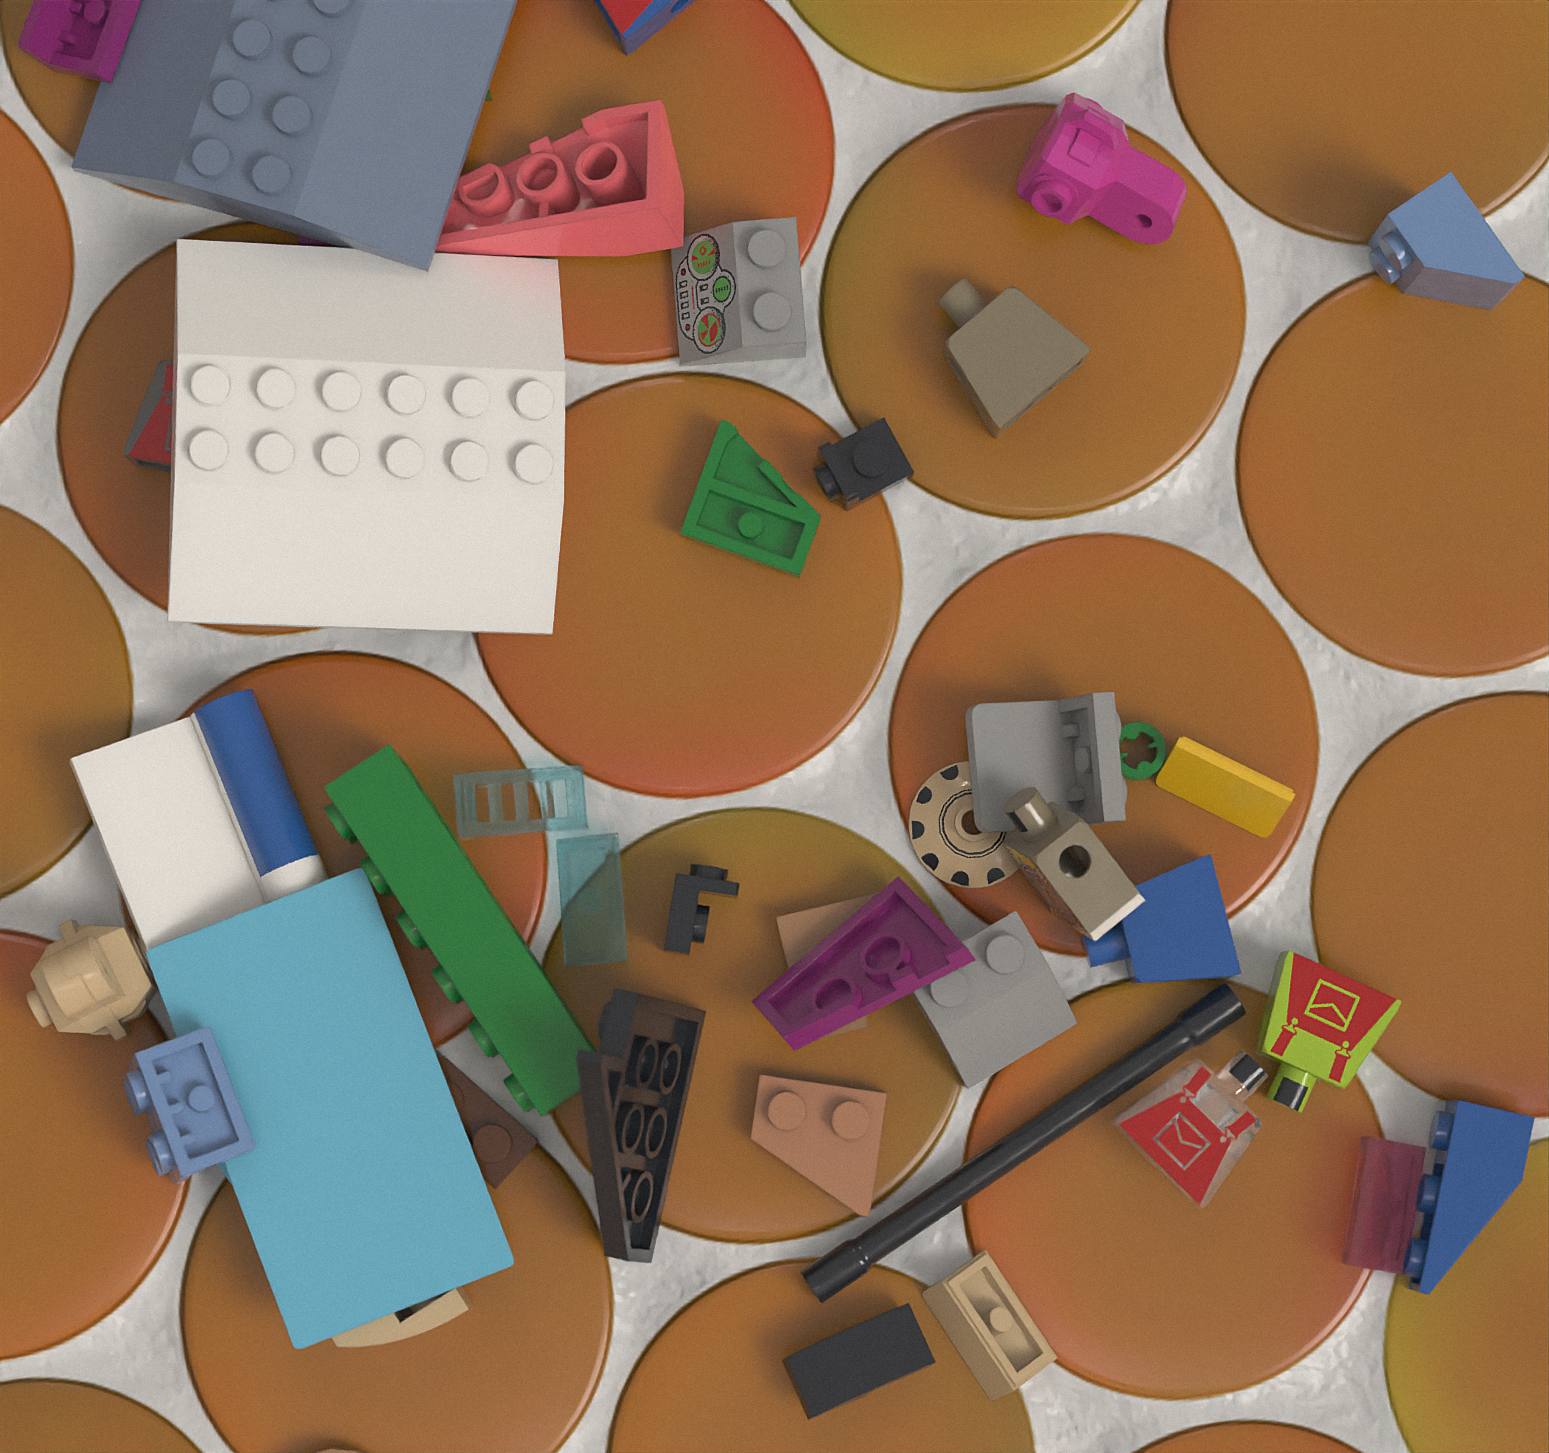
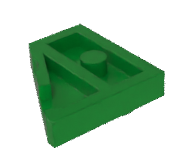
[680,419,821,579]

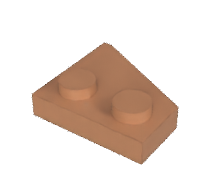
[750,1075,887,1217]

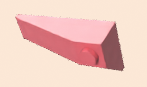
[435,99,684,257]

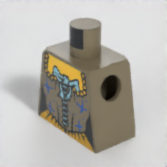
[1003,787,1145,941]

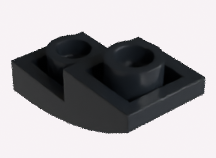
[782,1303,935,1420]

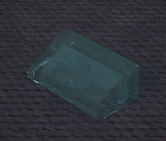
[556,832,629,967]

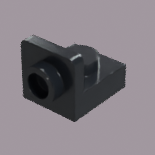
[812,417,914,511]
[664,864,740,956]

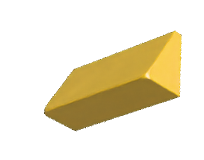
[1155,736,1295,838]

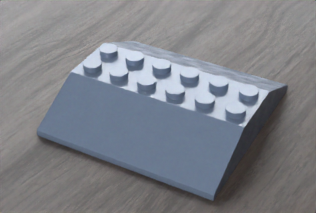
[71,0,518,271]

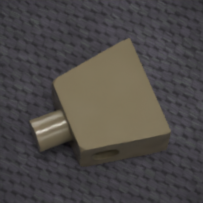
[938,278,1091,439]

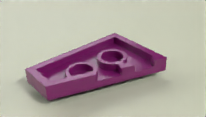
[751,876,976,1051]

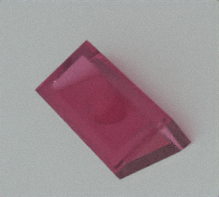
[1341,1136,1426,1274]

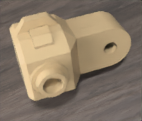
[26,919,159,1041]

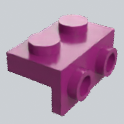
[18,0,142,84]

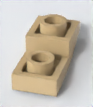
[331,1286,474,1347]

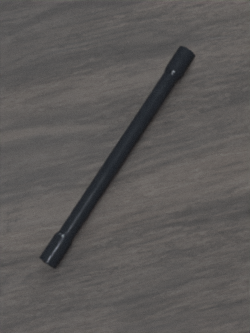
[800,983,1246,1304]

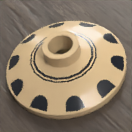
[909,761,1019,888]

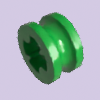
[1119,722,1167,781]

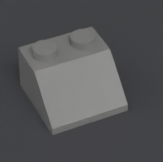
[910,911,1078,1089]

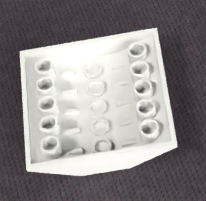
[167,239,566,635]

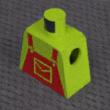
[1255,950,1402,1114]

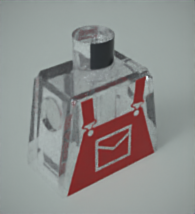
[1109,1050,1269,1208]

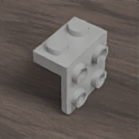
[965,692,1127,833]

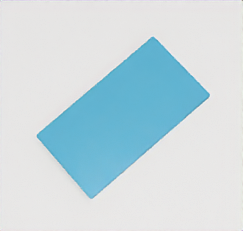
[146,868,514,1349]

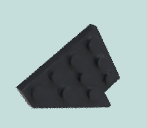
[576,988,706,1263]

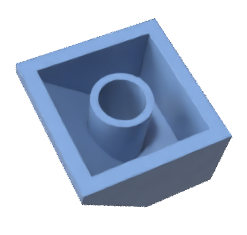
[1367,172,1525,310]

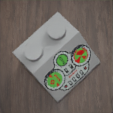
[671,217,807,367]

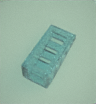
[453,765,588,840]

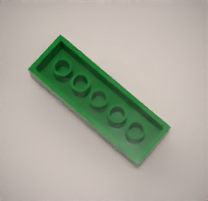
[323,744,599,1116]

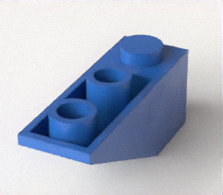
[1403,1100,1535,1294]

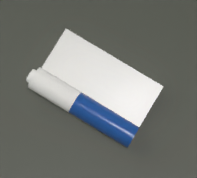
[69,689,329,953]

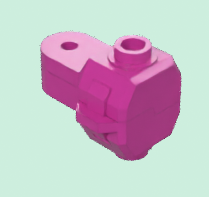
[1016,92,1187,244]

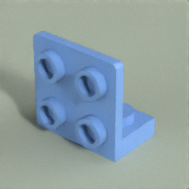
[122,1025,256,1185]

